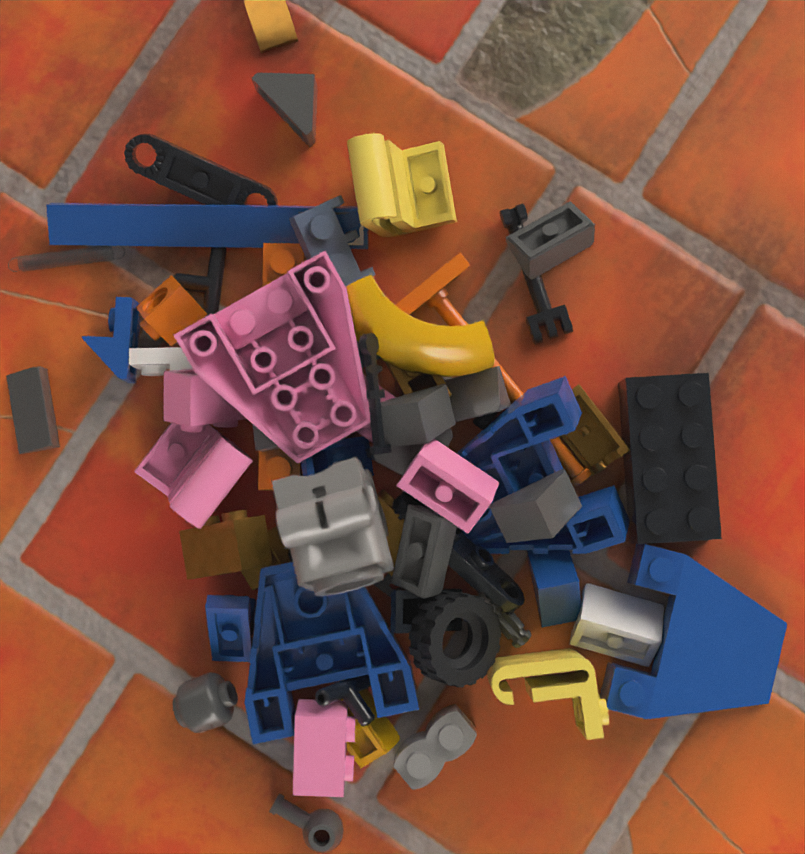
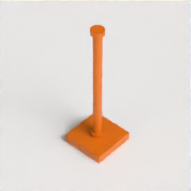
[395,252,592,488]

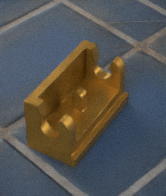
[560,384,630,476]

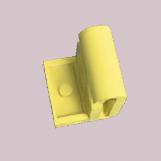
[347,133,457,237]
[487,648,609,740]

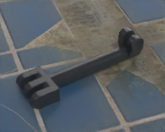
[499,203,573,345]

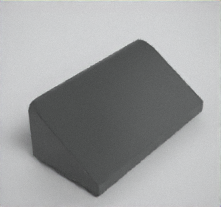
[506,201,595,280]
[6,366,60,454]
[444,366,511,422]
[391,504,457,598]

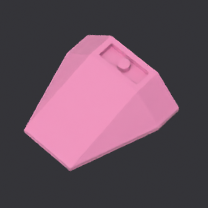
[174,251,371,464]

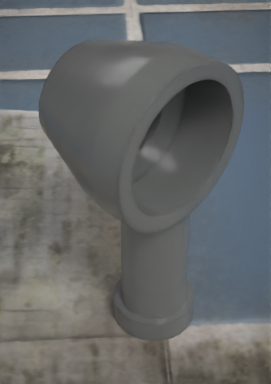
[269,793,344,853]

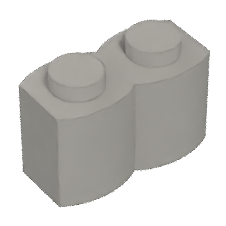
[393,704,477,790]

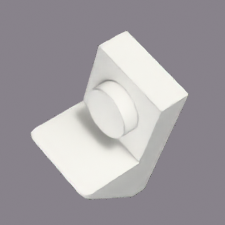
[129,347,192,376]

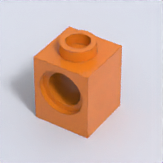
[136,275,207,347]

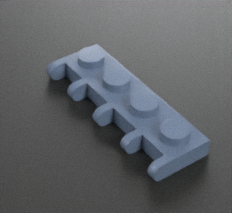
[288,195,381,367]

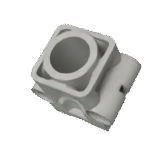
[272,457,394,596]

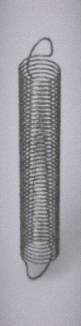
[8,246,125,272]

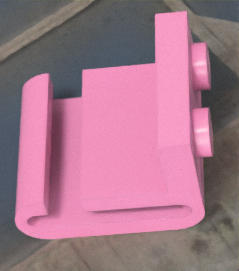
[134,423,253,529]

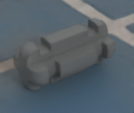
[492,603,532,648]

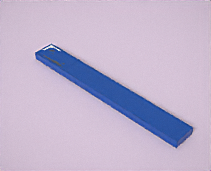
[46,203,369,249]

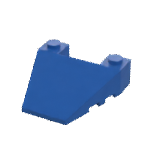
[457,376,630,554]
[600,544,787,719]
[244,562,419,745]

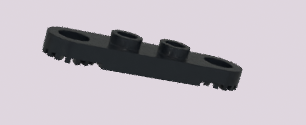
[124,134,278,205]
[392,491,525,615]

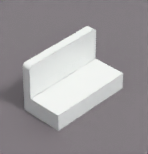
[570,583,664,667]

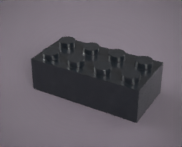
[618,373,722,544]

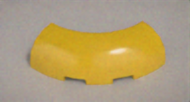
[346,274,495,377]

